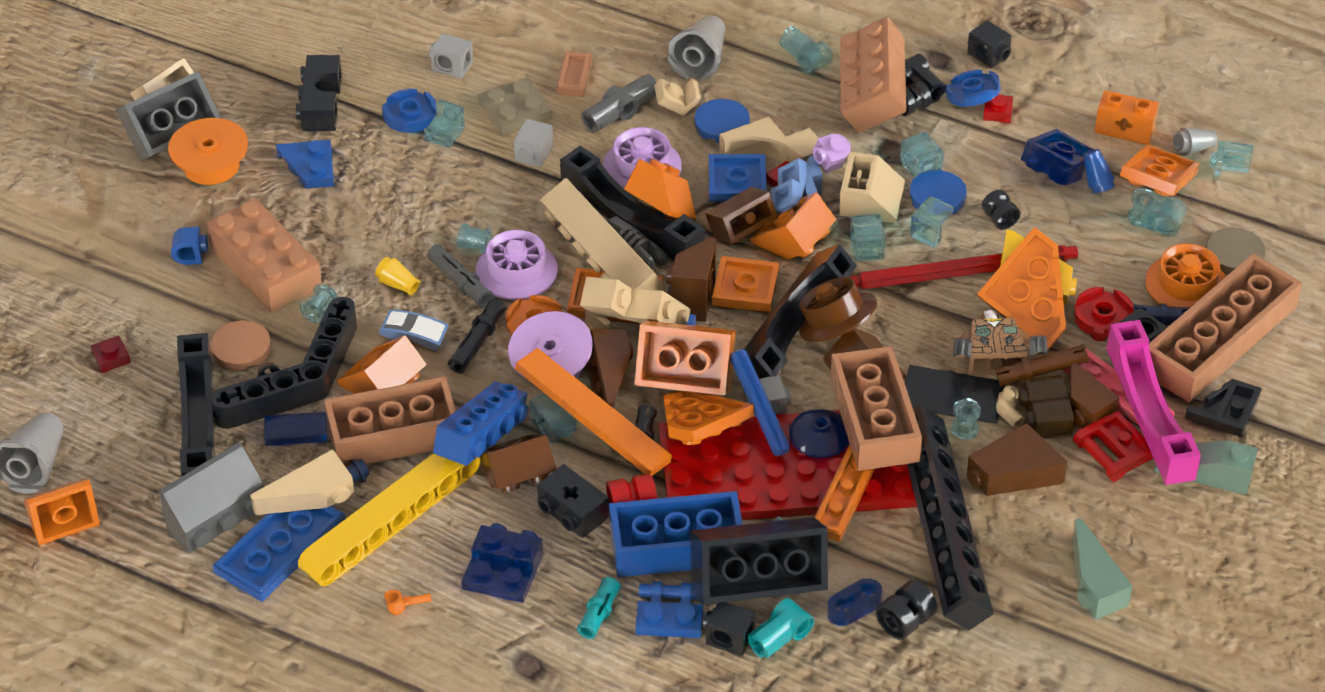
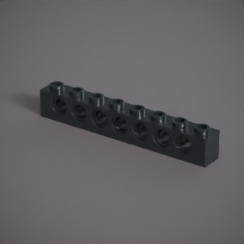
[907,404,994,631]

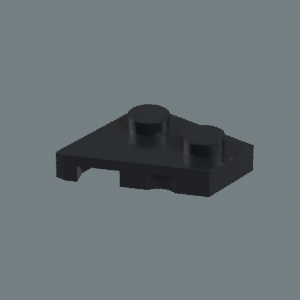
[1185,379,1262,438]

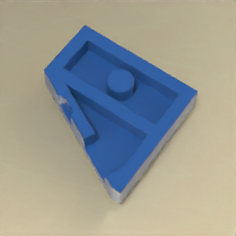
[276,140,334,189]

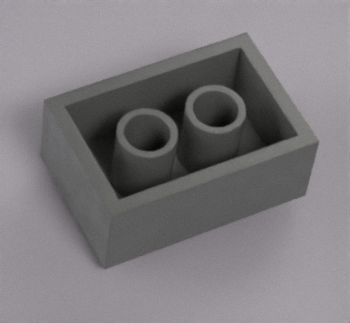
[116,71,221,160]

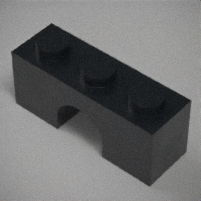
[296,55,342,131]

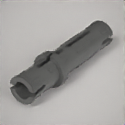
[427,244,494,307]

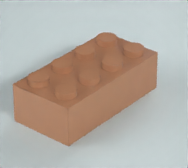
[840,16,906,133]
[206,198,322,313]
[830,346,922,471]
[324,376,456,467]

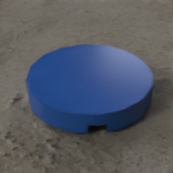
[946,69,1001,106]
[382,88,438,133]
[694,99,750,143]
[909,170,967,216]

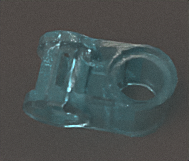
[1127,189,1187,236]

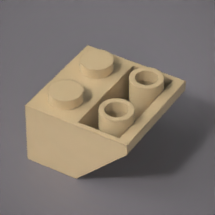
[839,152,905,223]

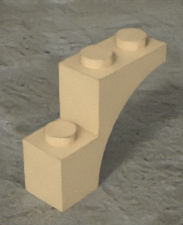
[719,117,823,171]
[580,277,691,325]

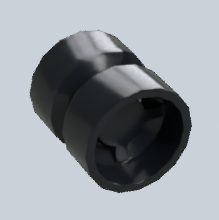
[875,579,938,640]

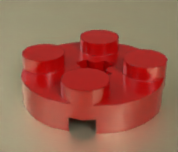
[1073,287,1134,341]

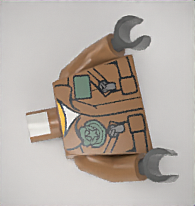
[953,310,1048,375]

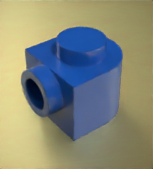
[171,227,209,265]

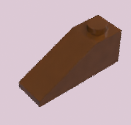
[587,329,633,407]

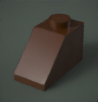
[1068,362,1119,428]

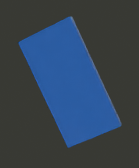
[212,506,346,602]

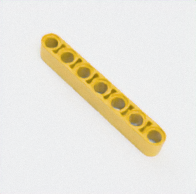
[298,454,481,587]

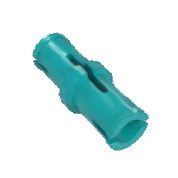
[577,577,621,639]

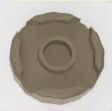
[1206,227,1265,275]

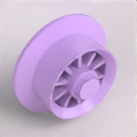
[603,127,682,194]
[476,230,558,300]
[508,311,593,381]

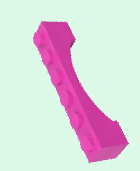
[1106,320,1201,485]

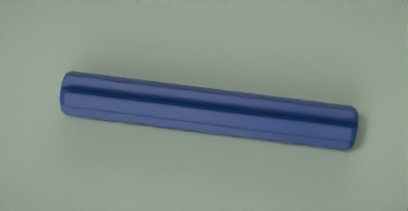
[730,349,790,456]

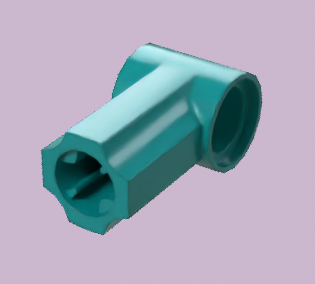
[748,598,815,658]

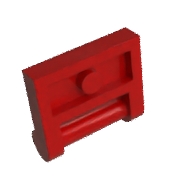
[1073,410,1154,482]

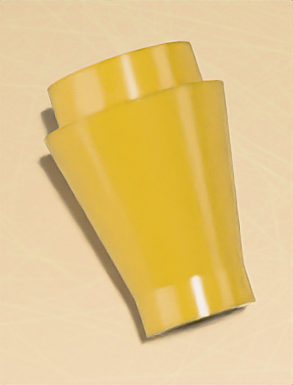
[375,257,420,295]

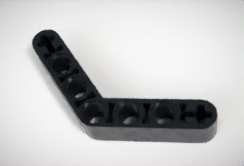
[211,297,357,429]

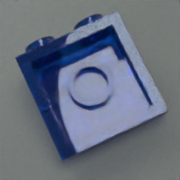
[1020,129,1102,186]
[461,523,543,603]

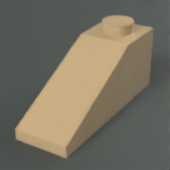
[250,449,355,515]

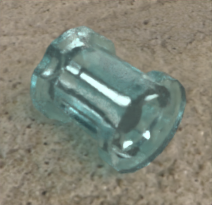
[457,223,493,253]
[300,283,338,323]
[951,398,981,440]

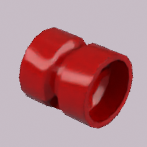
[606,473,658,503]

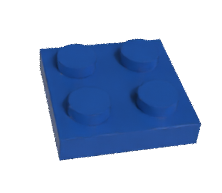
[709,154,767,202]

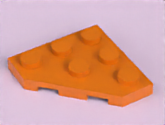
[977,227,1066,350]
[663,390,754,445]

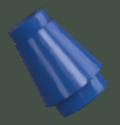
[1083,149,1115,193]

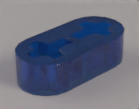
[827,578,883,626]

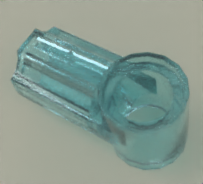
[780,26,833,74]

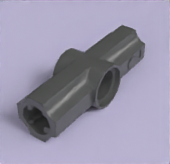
[581,74,656,133]

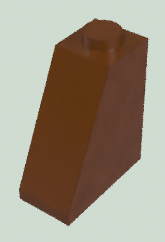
[966,423,1068,496]

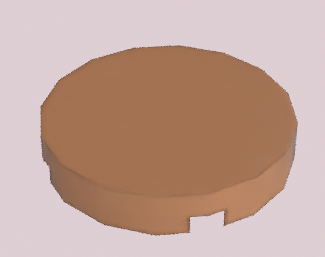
[210,320,272,371]

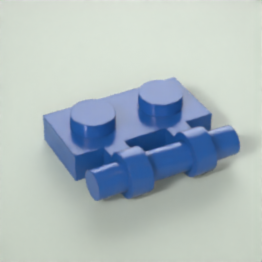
[636,581,703,638]

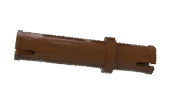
[995,344,1089,387]

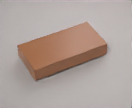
[556,51,593,97]

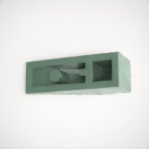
[1154,440,1258,495]
[1072,518,1132,620]

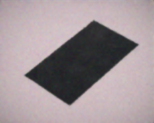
[905,365,1006,424]

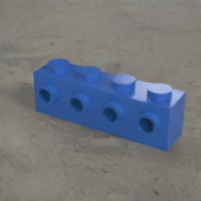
[433,381,529,466]

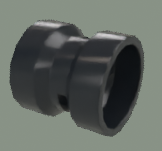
[901,81,932,117]
[981,190,1021,230]

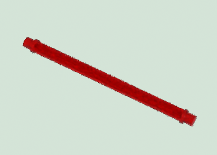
[849,245,1078,290]

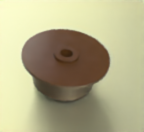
[799,277,878,342]

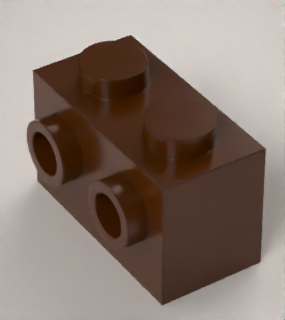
[705,187,778,244]

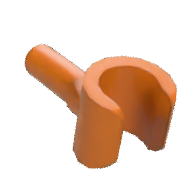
[384,589,431,615]

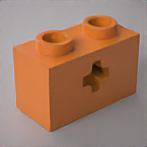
[1094,90,1159,145]

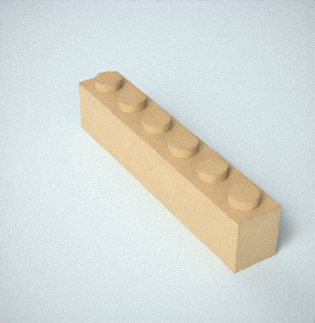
[540,178,666,291]

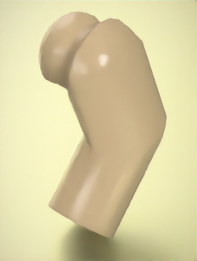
[996,385,1025,429]

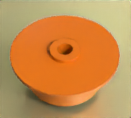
[168,118,248,185]
[1145,243,1226,307]

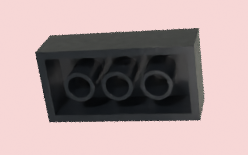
[690,517,828,604]

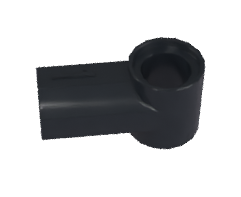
[905,54,946,104]

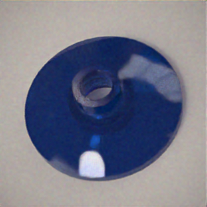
[789,409,849,458]

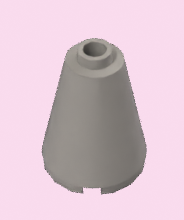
[668,15,725,81]
[0,412,64,494]

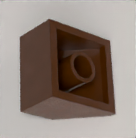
[666,238,716,322]
[480,433,557,493]

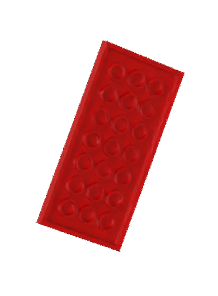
[658,410,917,520]

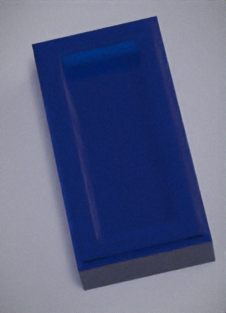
[264,412,328,446]

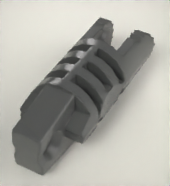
[607,216,669,269]

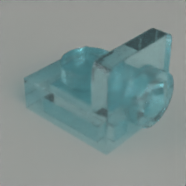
[424,99,465,148]
[1209,140,1253,180]

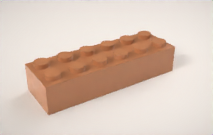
[1149,253,1302,403]

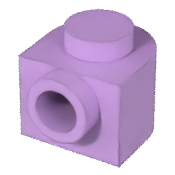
[812,134,851,173]

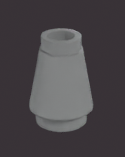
[1173,127,1217,156]

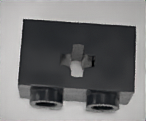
[537,464,609,539]

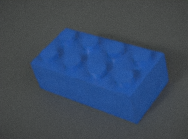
[609,491,743,577]

